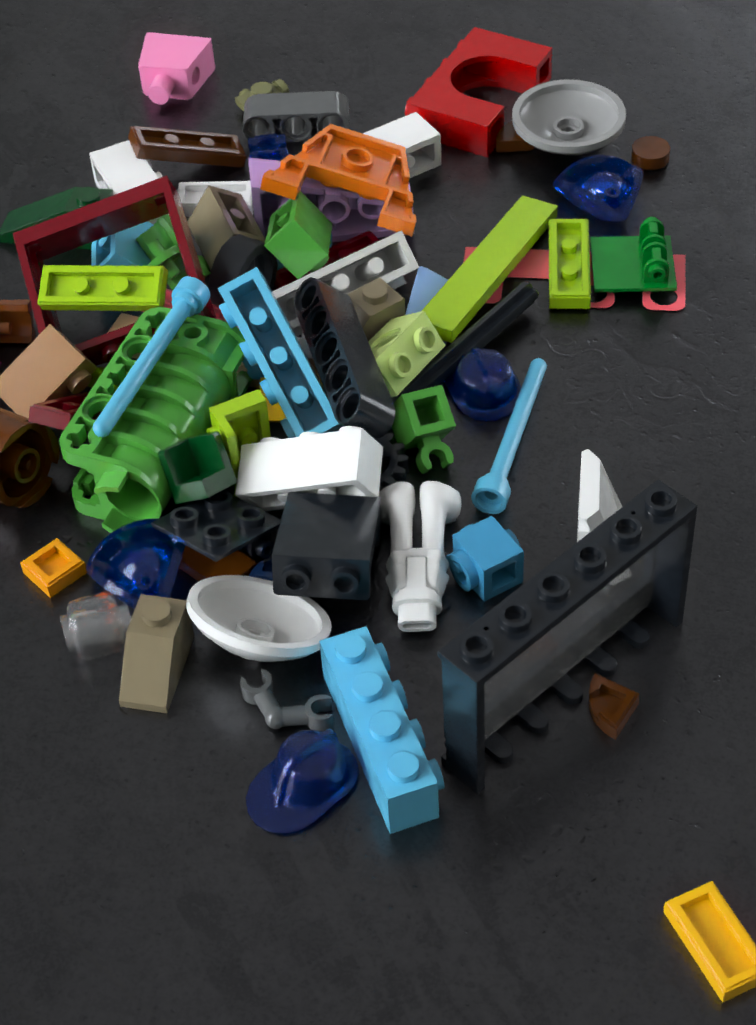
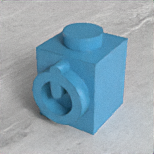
[446,516,524,602]

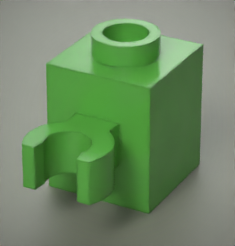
[392,385,456,474]

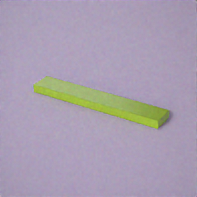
[422,195,558,343]

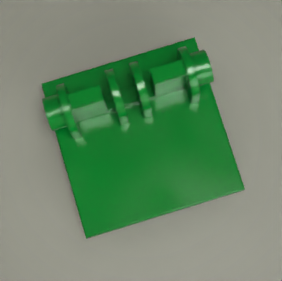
[590,217,677,293]

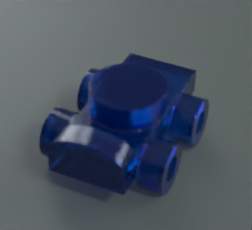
[248,133,288,161]

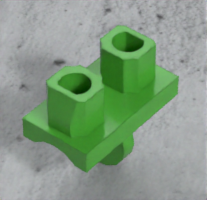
[136,214,210,290]

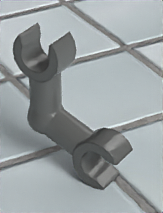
[240,668,334,732]

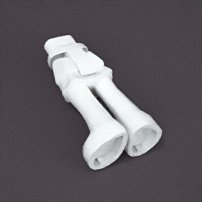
[379,481,461,632]

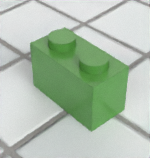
[264,191,333,279]

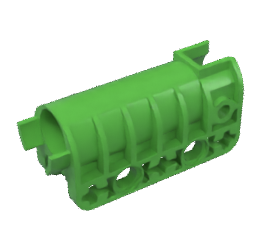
[59,307,253,542]

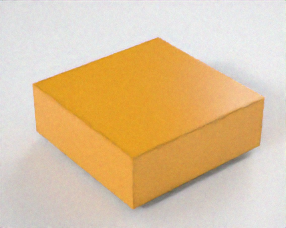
[20,538,88,598]

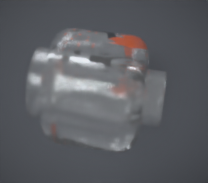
[60,592,131,660]

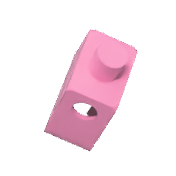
[139,32,215,104]

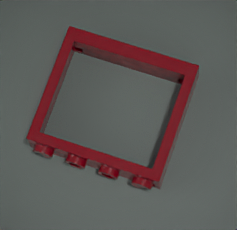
[12,175,217,366]

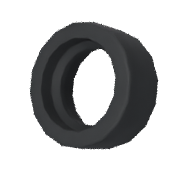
[208,234,278,306]

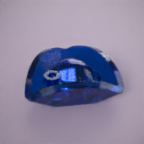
[553,155,643,222]
[86,519,186,609]

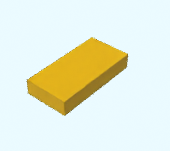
[663,881,756,1003]

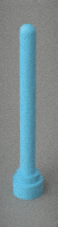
[93,276,211,437]
[471,358,547,514]

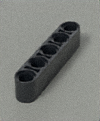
[294,277,396,439]

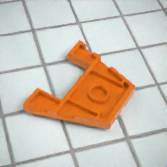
[260,124,417,237]

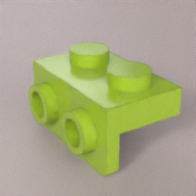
[206,389,271,497]

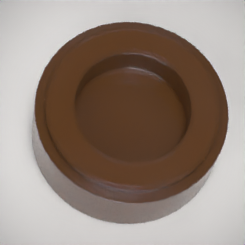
[631,136,670,170]

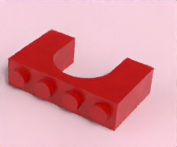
[405,27,552,157]

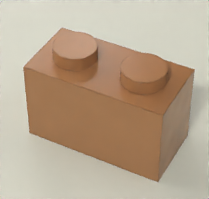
[0,324,98,418]

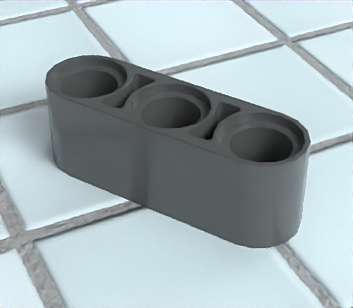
[242,91,350,143]

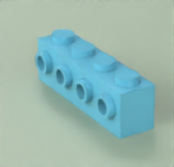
[218,267,344,438]
[319,626,445,834]

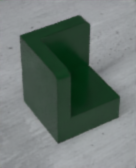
[158,431,237,504]

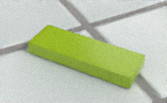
[549,219,591,309]
[37,265,168,311]

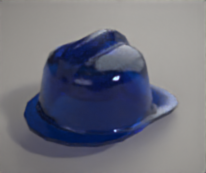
[444,347,521,421]
[246,729,359,834]

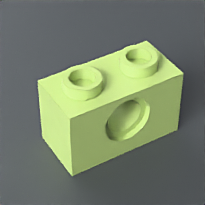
[368,311,446,397]

